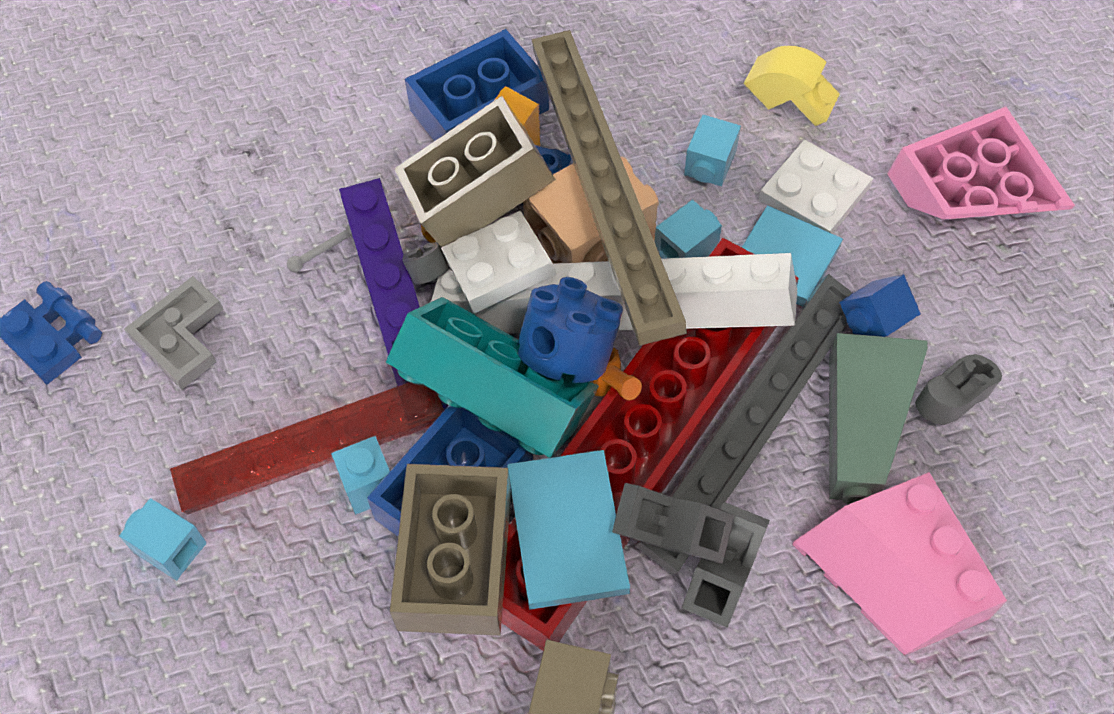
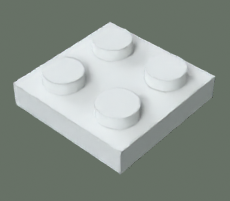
[758,139,873,234]
[441,211,556,314]

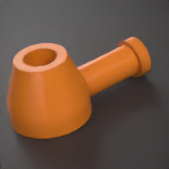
[590,347,642,400]

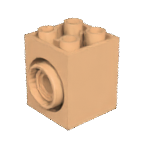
[523,156,659,264]

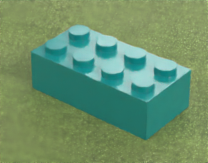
[386,297,599,458]

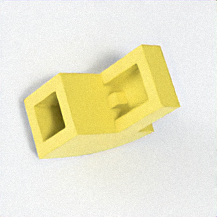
[743,46,840,126]

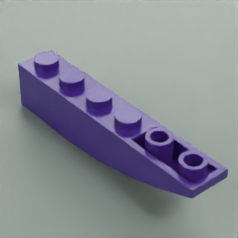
[339,178,449,427]

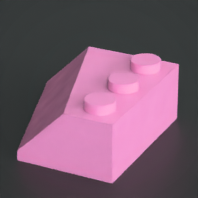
[887,107,1075,219]
[792,472,1007,656]

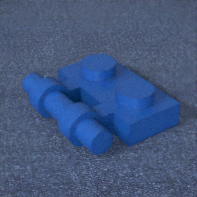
[0,281,102,385]

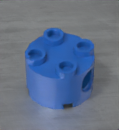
[517,277,623,383]

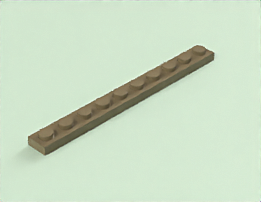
[531,30,687,346]

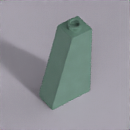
[829,333,928,505]

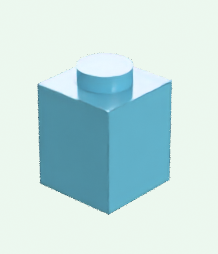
[684,115,741,187]
[654,200,722,259]
[331,436,390,515]
[119,498,207,581]

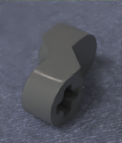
[402,242,450,287]
[915,354,1002,425]

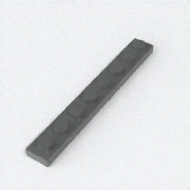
[635,274,853,575]

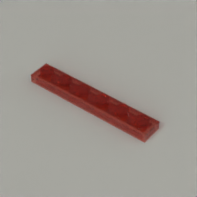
[170,382,445,515]

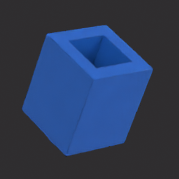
[839,274,921,337]

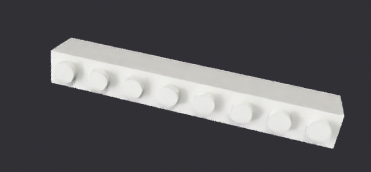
[431,253,797,334]

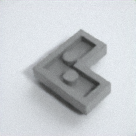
[124,276,224,390]

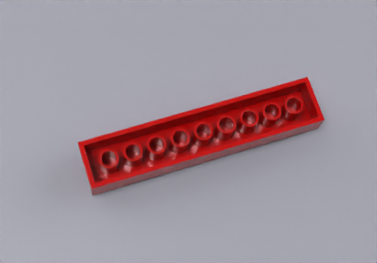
[502,238,799,651]

